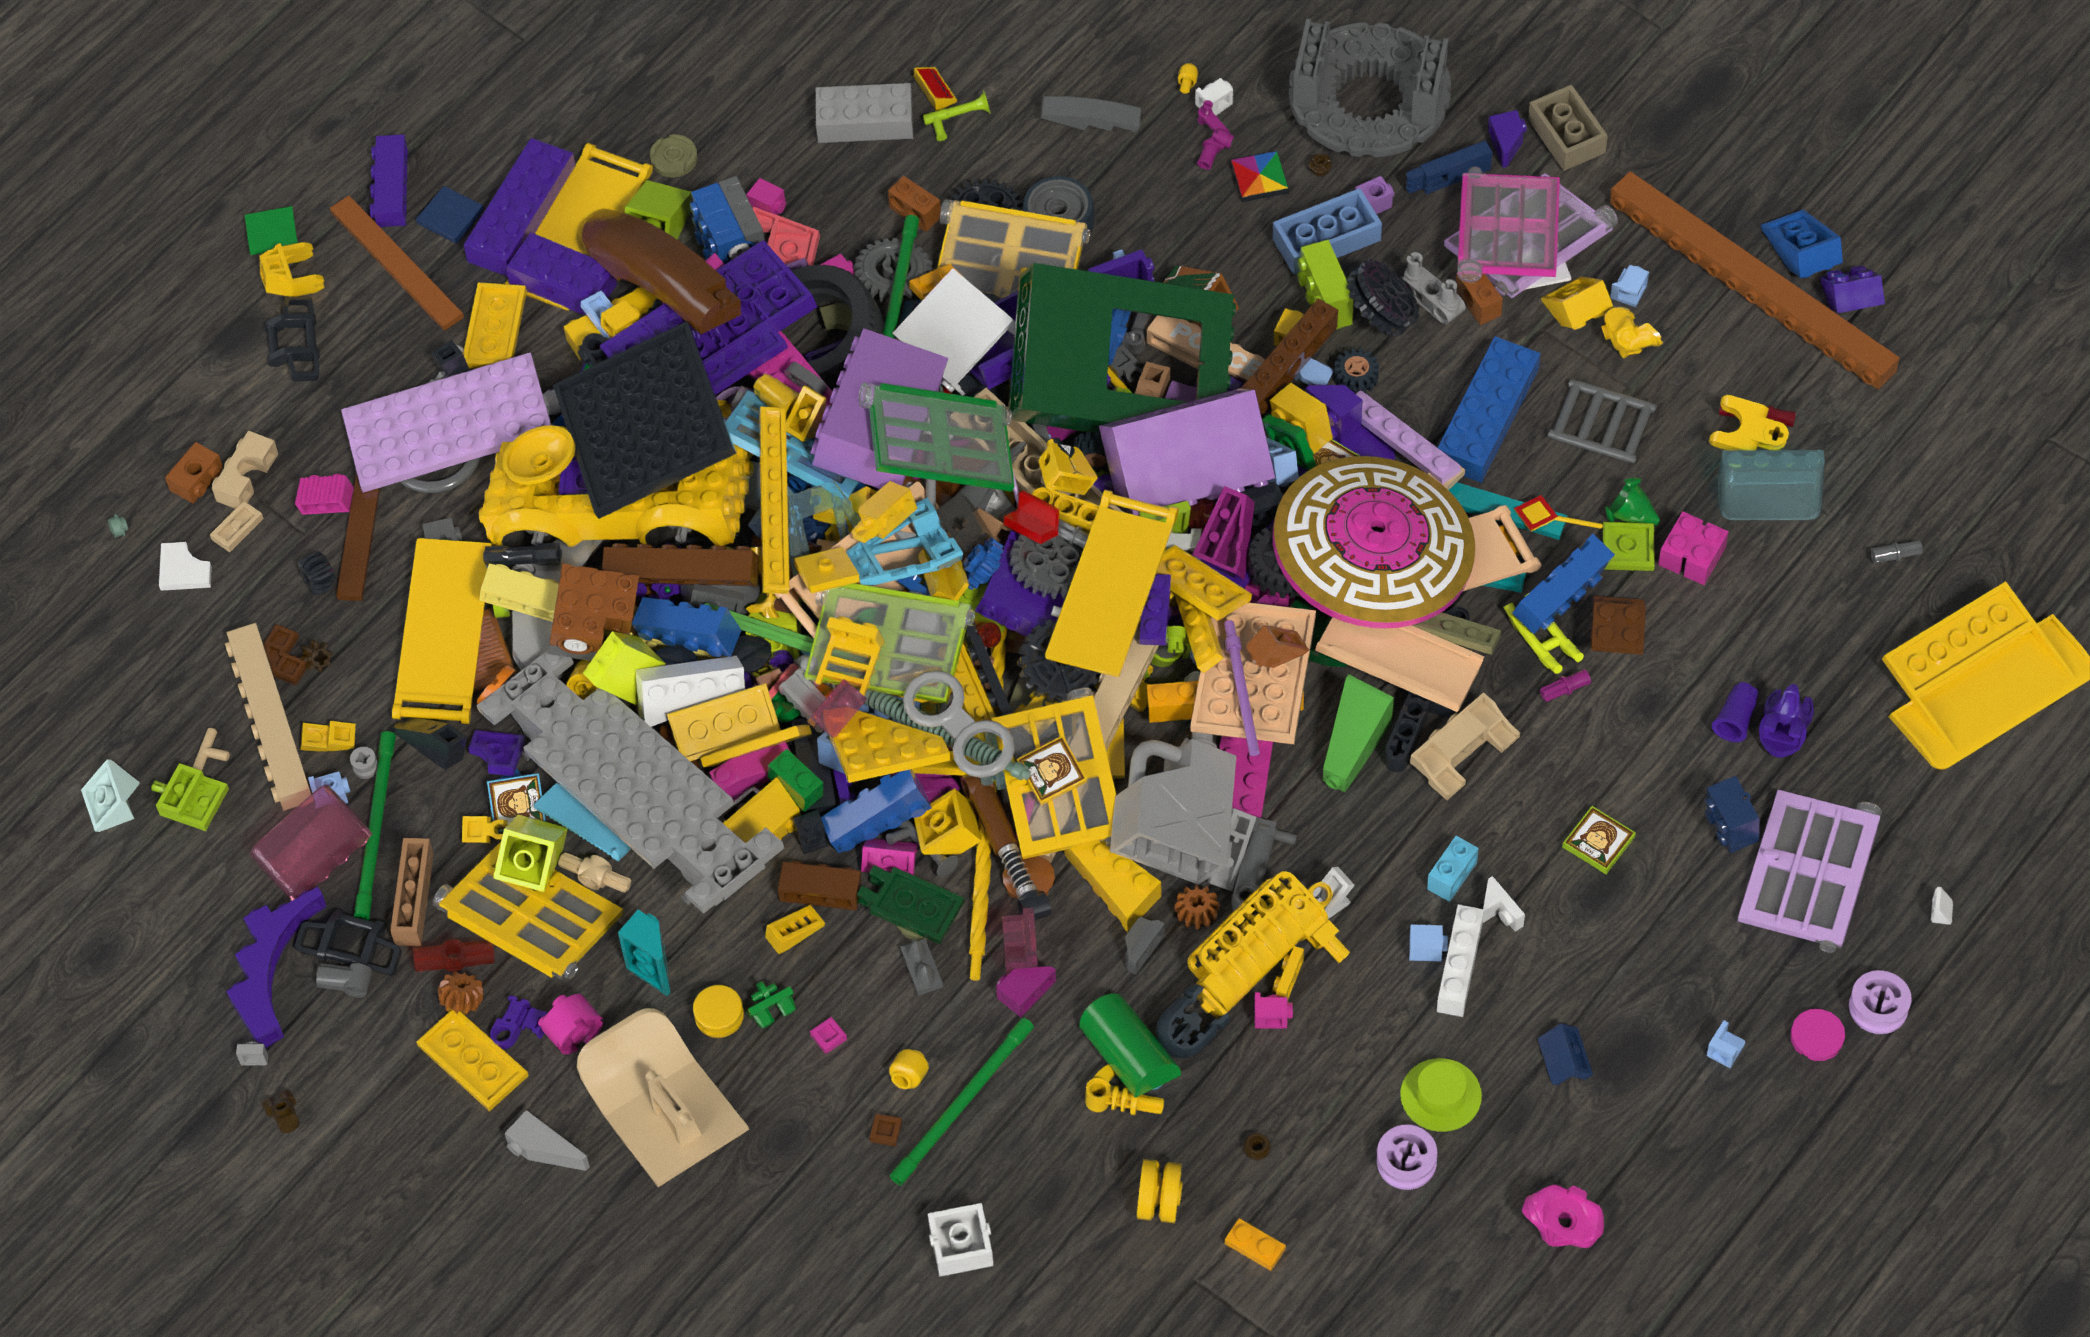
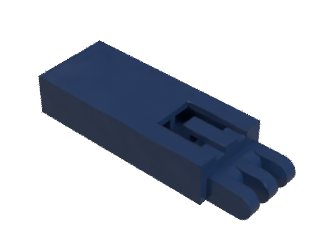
[1406,141,1492,195]

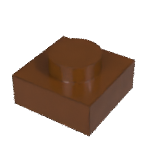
[870,1114,902,1147]

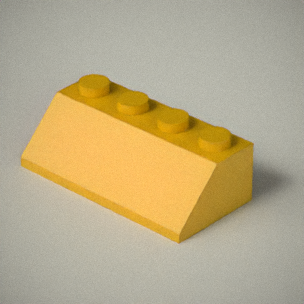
[723,778,801,843]

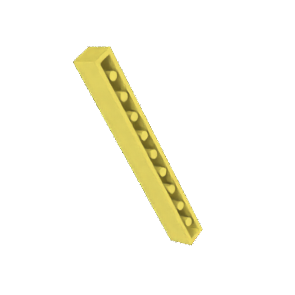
[479,563,728,661]

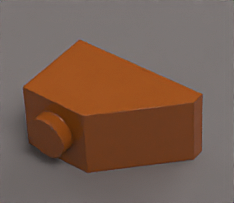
[1246,625,1309,668]

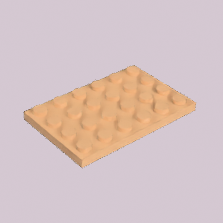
[1191,603,1316,744]

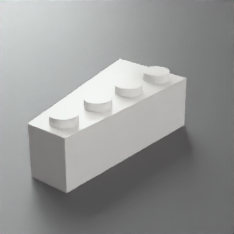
[636,656,745,727]

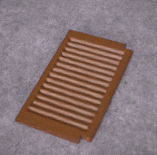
[473,607,516,692]

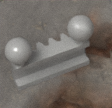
[779,655,856,733]

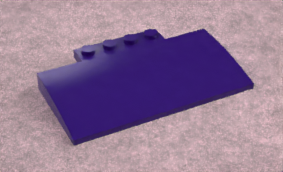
[600,240,817,395]

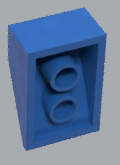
[1761,209,1843,278]

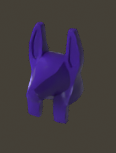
[1759,684,1814,758]

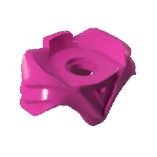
[1522,1185,1604,1248]

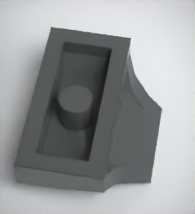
[1125,917,1165,975]

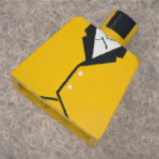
[1039,438,1098,495]

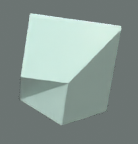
[81,759,140,832]

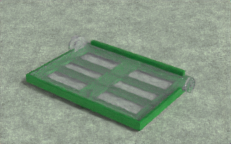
[858,382,1015,492]

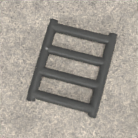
[1548,379,1657,464]

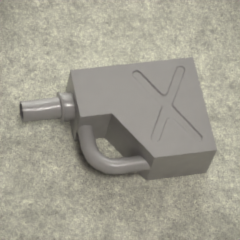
[1110,732,1236,885]

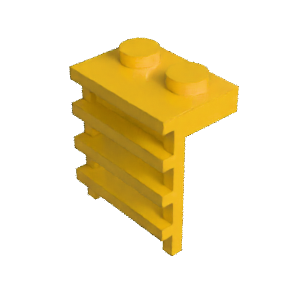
[815,616,885,697]

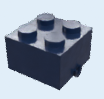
[1705,776,1759,853]

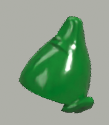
[1606,477,1660,525]

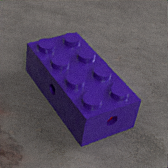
[507,232,617,316]

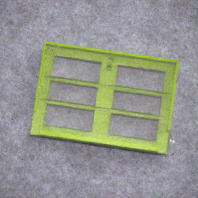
[805,583,975,704]

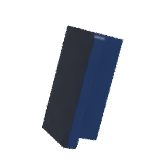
[1538,1024,1593,1085]

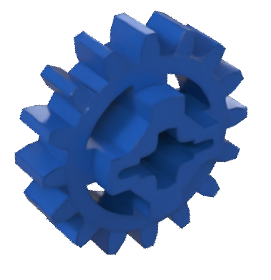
[962,537,1004,590]

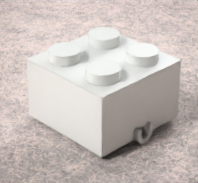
[928,1203,993,1276]

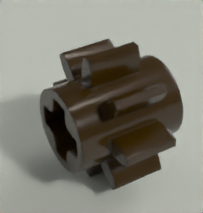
[300,640,334,672]

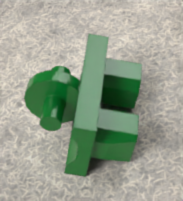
[746,981,796,1029]

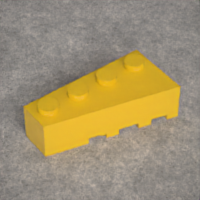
[1064,824,1161,932]

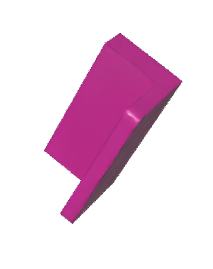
[861,839,919,875]

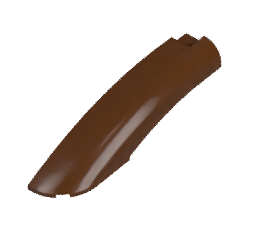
[582,209,741,335]

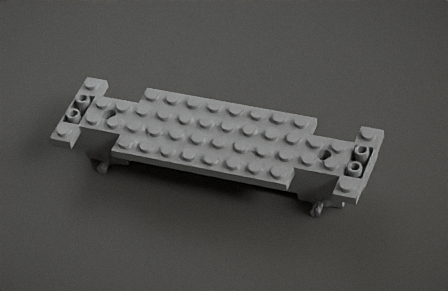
[477,650,784,913]

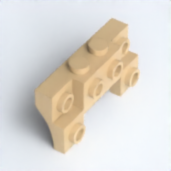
[1410,692,1520,800]

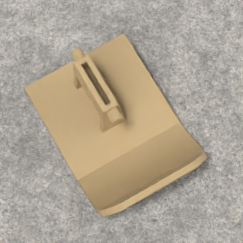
[577,1008,749,1187]

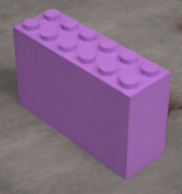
[811,328,949,489]
[1099,389,1275,516]

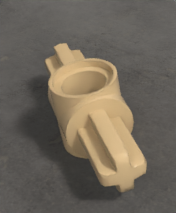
[558,853,631,893]

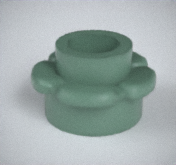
[107,514,128,538]

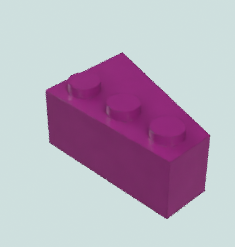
[1192,486,1255,580]

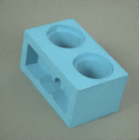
[1427,836,1479,902]

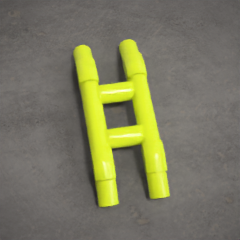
[1503,593,1584,674]

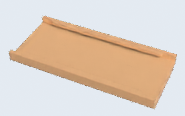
[1315,617,1484,712]

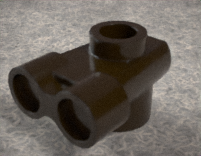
[262,1091,300,1133]

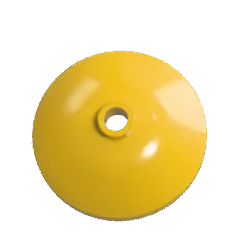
[502,425,575,485]

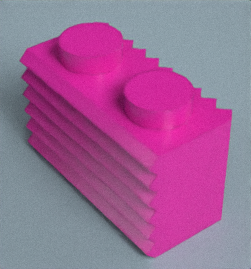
[295,474,354,515]

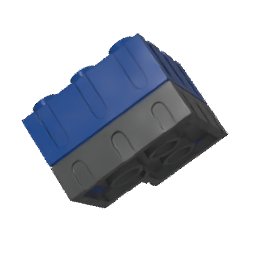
[689,176,765,264]

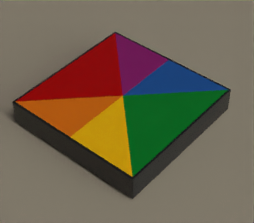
[1231,151,1289,202]

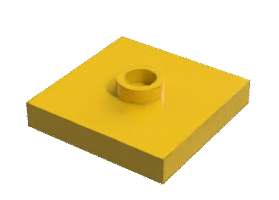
[794,547,860,593]

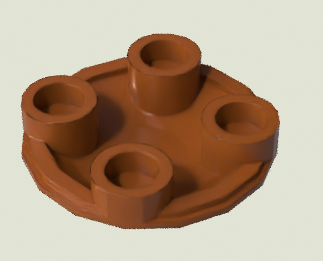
[1003,854,1055,898]

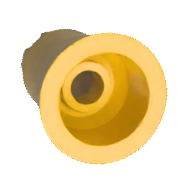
[753,374,800,421]

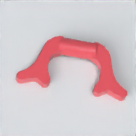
[769,663,799,700]

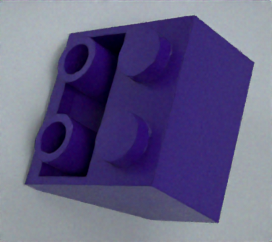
[1820,266,1885,313]
[1306,385,1363,444]

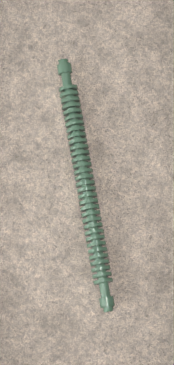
[822,665,1031,780]

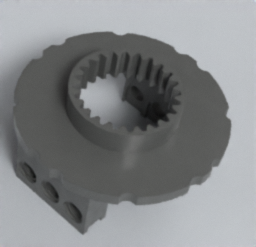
[1289,19,1451,157]

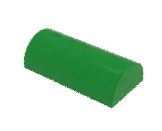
[1080,994,1181,1098]

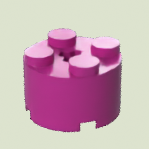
[538,993,603,1055]

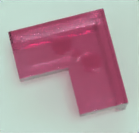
[807,679,867,738]

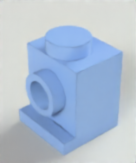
[308,772,350,811]

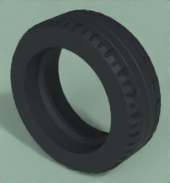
[781,265,884,392]

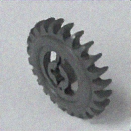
[853,238,933,302]

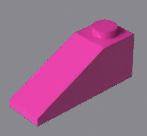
[709,743,790,802]

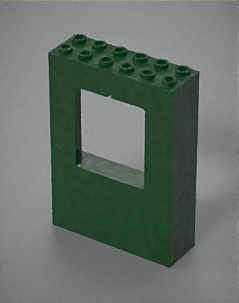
[1008,263,1236,434]

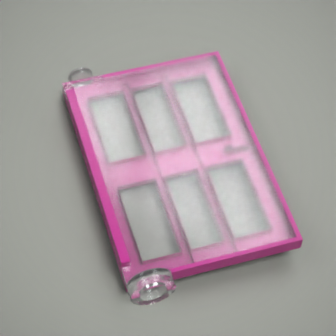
[1457,167,1560,283]

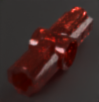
[413,939,495,972]

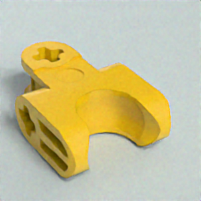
[1709,395,1789,457]

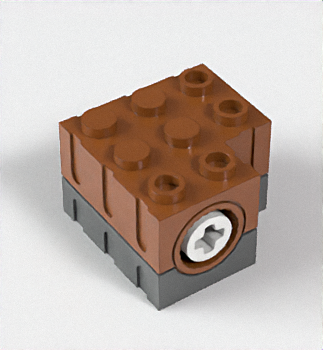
[548,563,639,661]

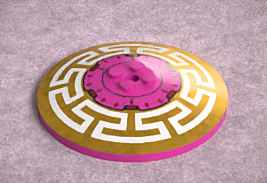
[1272,456,1475,628]

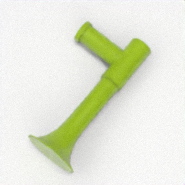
[923,90,990,141]

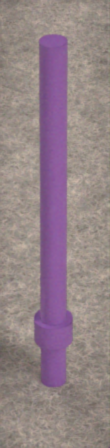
[1224,620,1260,756]

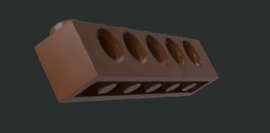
[1241,298,1338,417]

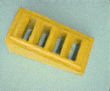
[765,905,825,954]

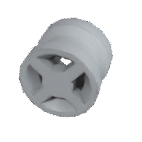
[350,747,378,779]

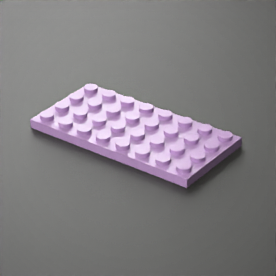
[341,353,551,493]

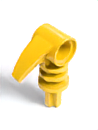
[1085,1064,1164,1115]

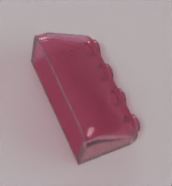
[251,785,372,901]

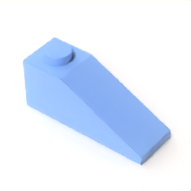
[1266,437,1299,487]

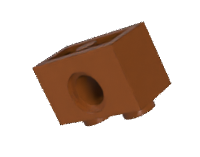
[1456,272,1503,325]
[165,442,223,504]

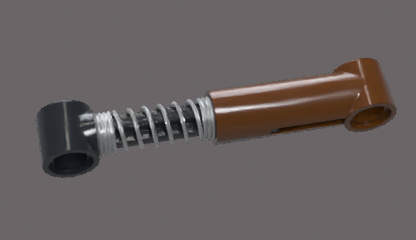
[961,775,1051,924]

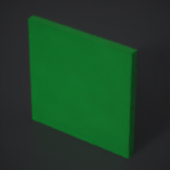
[245,206,298,255]

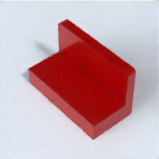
[1004,490,1059,544]

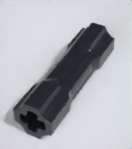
[483,543,563,568]

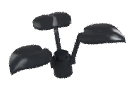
[655,635,771,673]

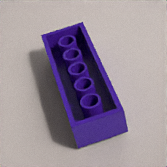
[464,138,575,277]

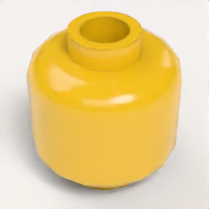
[889,1049,929,1089]

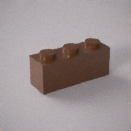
[778,861,862,911]

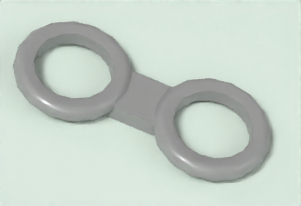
[903,670,1015,778]

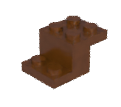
[1590,596,1646,655]

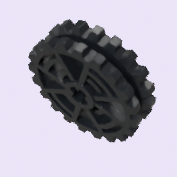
[1346,259,1420,337]
[1017,618,1101,703]

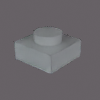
[236,1042,268,1066]

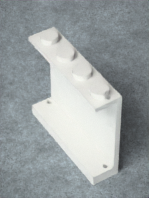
[893,268,1016,396]

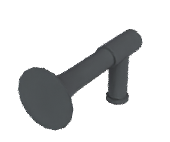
[886,820,958,877]

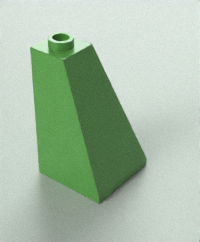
[1323,674,1394,792]

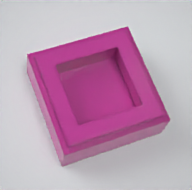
[810,1017,847,1054]

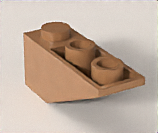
[1135,361,1170,398]

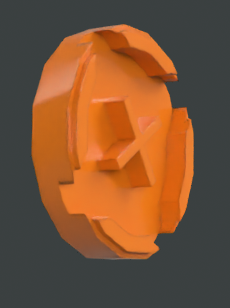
[477,665,516,704]

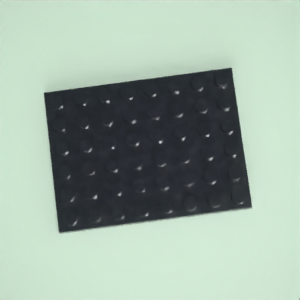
[553,321,737,519]

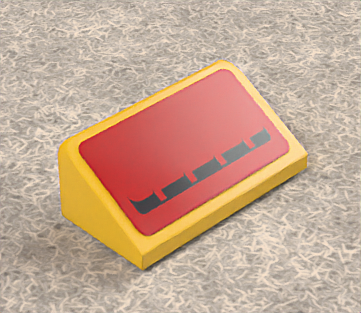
[914,67,957,111]

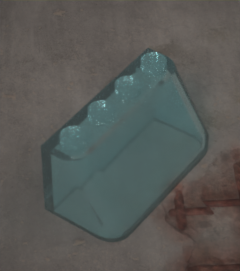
[1718,450,1825,520]

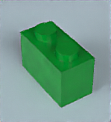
[768,749,823,812]

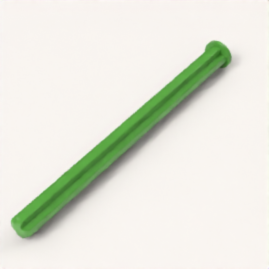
[704,603,882,674]

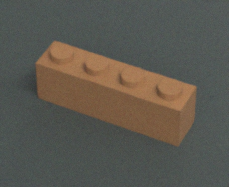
[391,838,434,946]

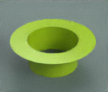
[1401,1058,1482,1132]

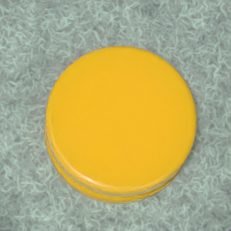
[693,985,744,1038]

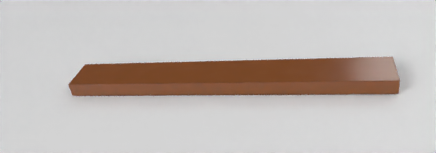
[330,195,464,331]

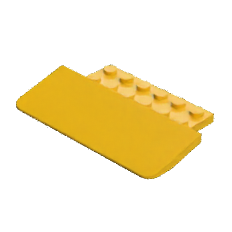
[1882,581,2090,770]

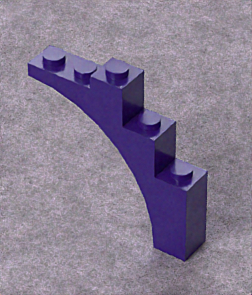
[226,887,327,1048]

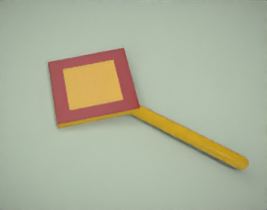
[1514,495,1603,532]

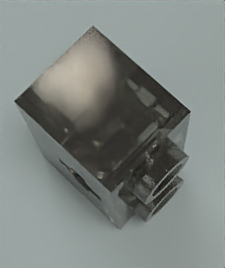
[936,493,994,555]

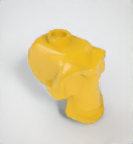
[1601,307,1663,358]

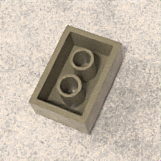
[1528,85,1608,171]

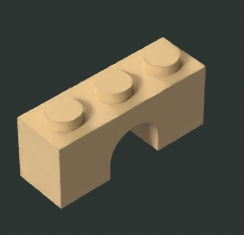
[212,431,278,509]

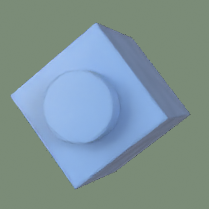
[1409,925,1448,961]

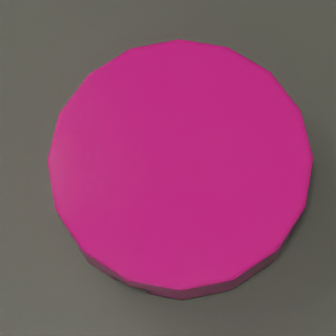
[1790,1009,1845,1061]

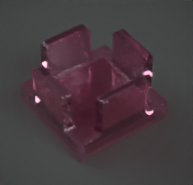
[1002,908,1038,975]

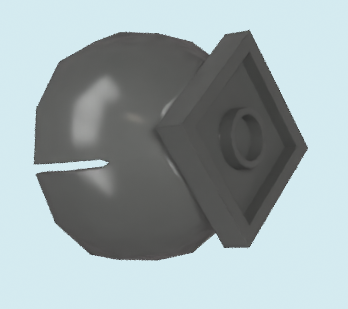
[680,547,761,616]

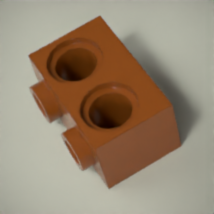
[888,176,942,232]

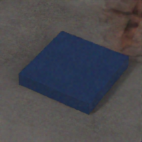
[416,186,484,244]

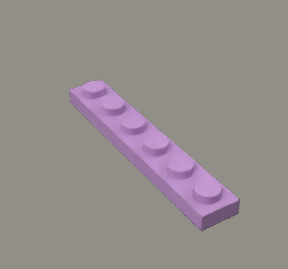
[1356,390,1461,484]

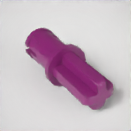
[1540,669,1591,702]

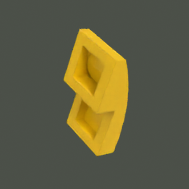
[300,721,356,751]

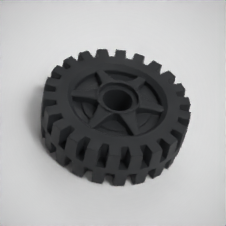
[1247,525,1300,598]

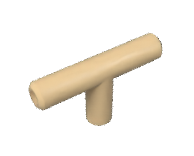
[192,728,230,771]

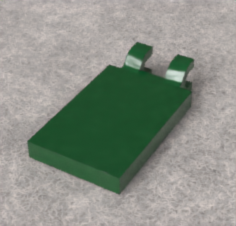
[857,865,964,944]

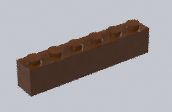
[602,544,759,586]

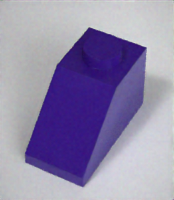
[1488,110,1527,168]

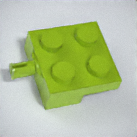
[152,763,229,831]

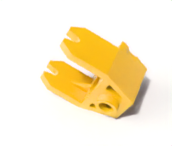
[260,242,324,297]

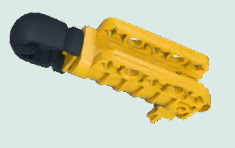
[1155,871,1350,1059]

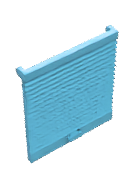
[534,782,631,861]

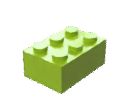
[1297,239,1353,329]

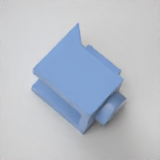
[1610,265,1649,308]

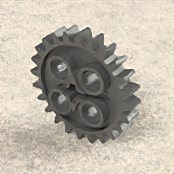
[1009,535,1084,599]

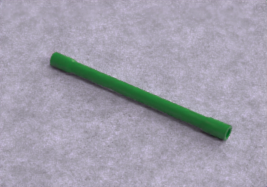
[882,215,919,339]
[354,731,396,920]
[889,1017,1034,1186]

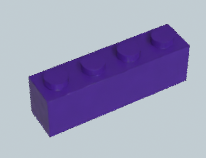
[370,134,408,227]

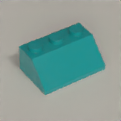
[618,909,671,996]

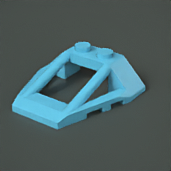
[846,498,963,585]

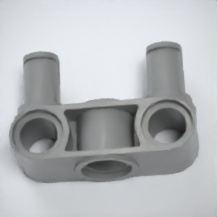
[1402,252,1466,325]

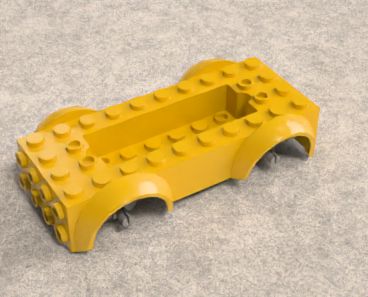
[479,425,754,547]

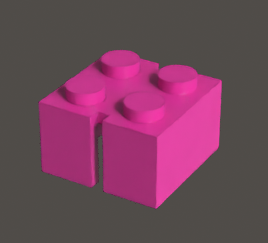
[1658,511,1729,585]

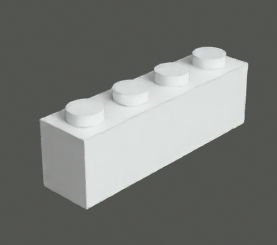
[1437,905,1484,1017]

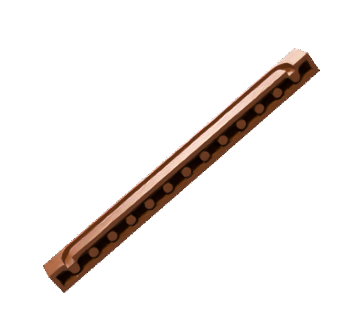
[1610,171,1900,390]

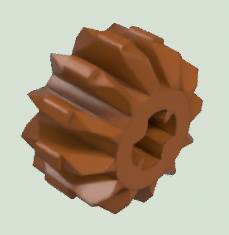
[1175,883,1220,930]
[438,971,484,1014]

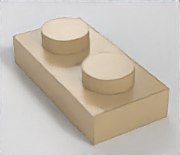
[210,501,264,552]

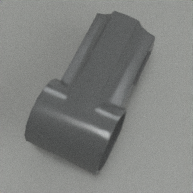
[316,963,372,998]

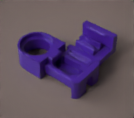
[490,996,548,1049]

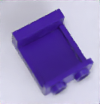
[1088,249,1154,282]

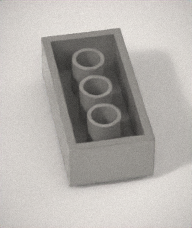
[816,83,913,143]

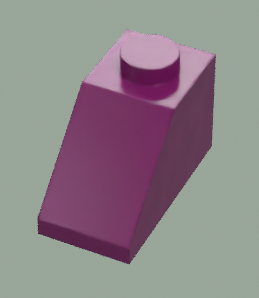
[996,966,1056,1017]

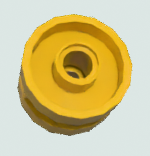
[1137,1159,1182,1223]

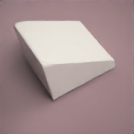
[1931,887,1953,924]

